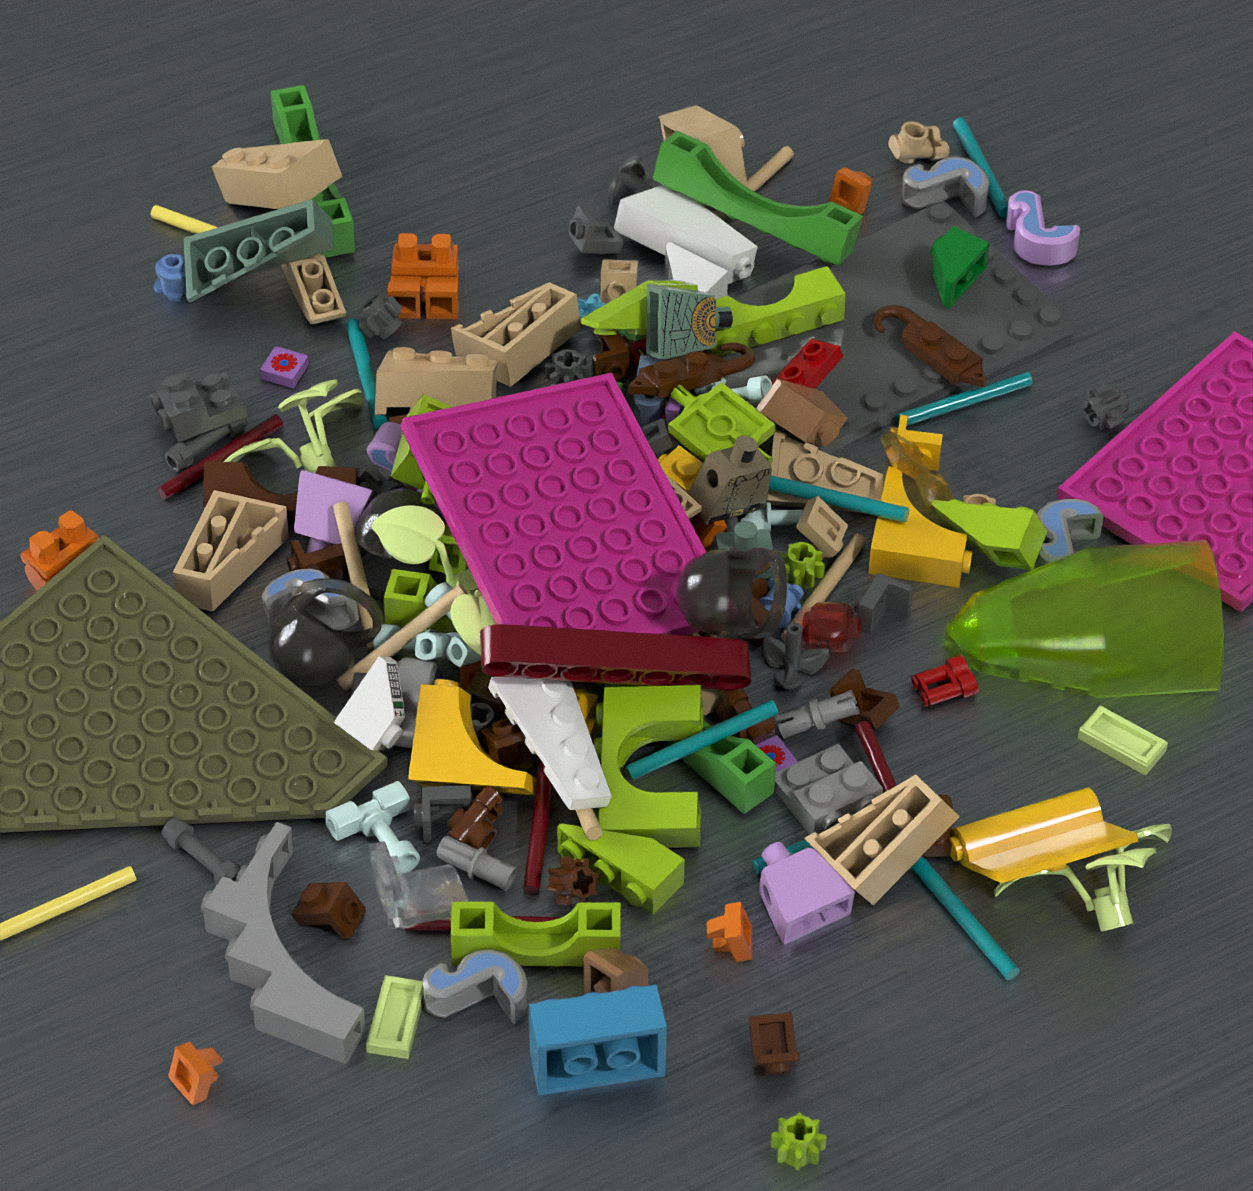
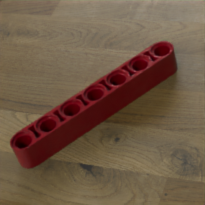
[480,624,752,690]

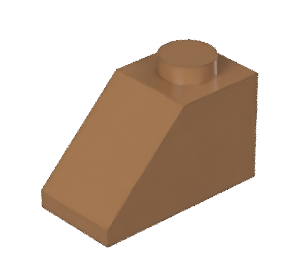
[756,379,848,447]
[584,948,649,995]

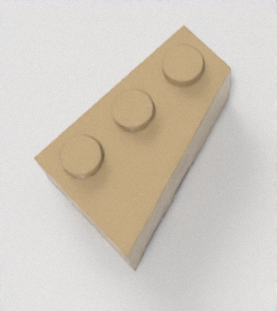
[659,105,748,188]
[211,139,342,209]
[450,282,582,387]
[375,347,498,414]
[173,490,289,611]
[804,775,960,905]

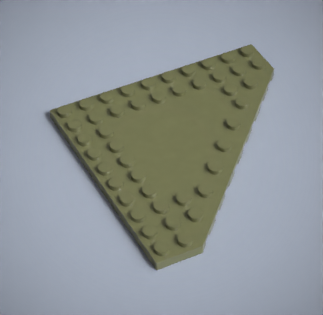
[0,535,388,833]

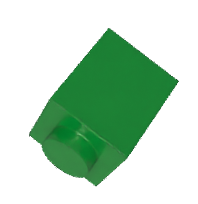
[930,226,990,310]

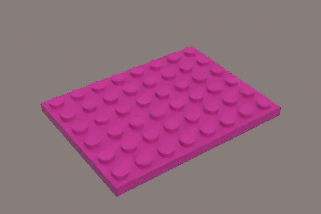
[1057,331,1253,612]
[400,373,739,635]

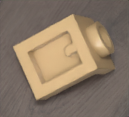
[600,260,638,304]
[796,496,848,559]

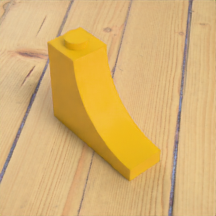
[868,466,973,588]
[408,679,537,796]

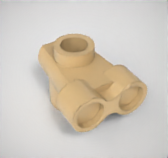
[889,121,949,163]

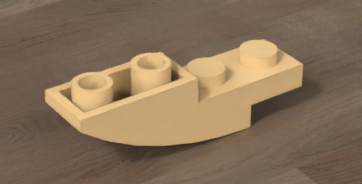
[281,254,346,325]

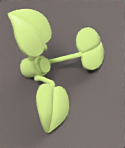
[224,379,364,473]
[372,505,496,656]
[994,824,1172,932]

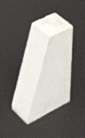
[614,184,758,284]

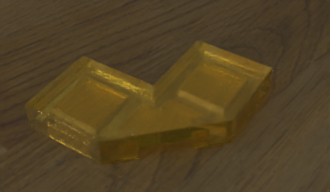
[881,431,954,513]

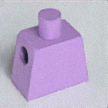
[294,470,375,553]
[759,842,855,945]

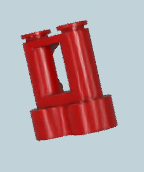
[911,655,979,707]

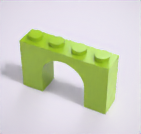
[593,685,704,848]

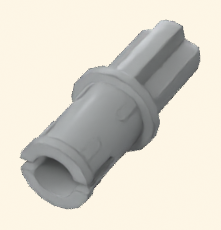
[437,836,518,891]

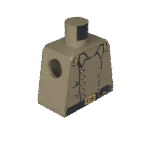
[688,436,772,525]

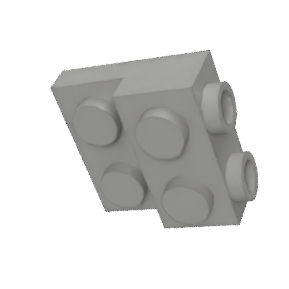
[774,744,883,835]

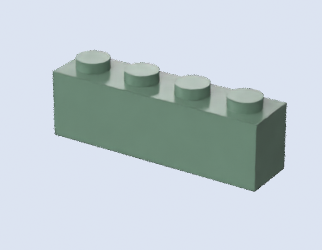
[183,199,334,303]

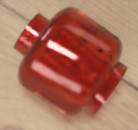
[802,602,862,653]

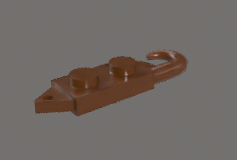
[872,305,987,388]
[629,343,755,399]

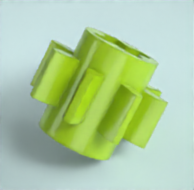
[777,542,825,589]
[771,1112,826,1170]

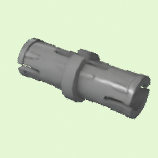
[776,690,860,739]

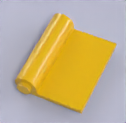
[949,787,1139,884]

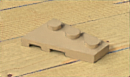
[767,429,884,514]

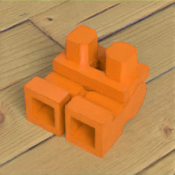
[387,233,459,319]
[20,510,99,590]

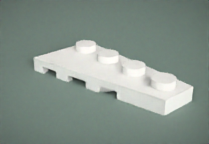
[488,677,612,810]

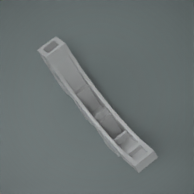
[201,822,365,1064]

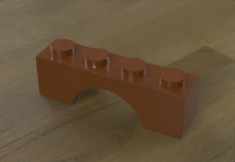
[203,461,360,518]

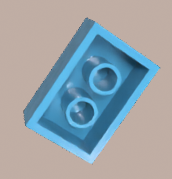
[529,985,667,1096]

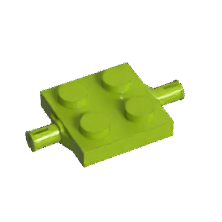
[668,382,775,465]

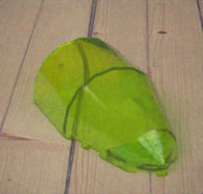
[944,540,1223,698]

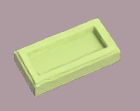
[1078,705,1168,776]
[366,975,424,1059]

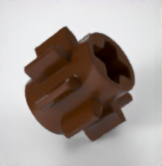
[546,857,599,907]

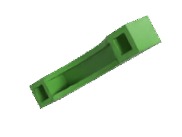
[271,85,355,258]
[653,130,863,266]
[595,682,776,814]

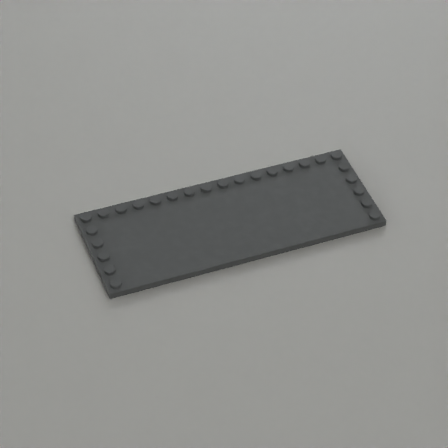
[546,200,1075,463]

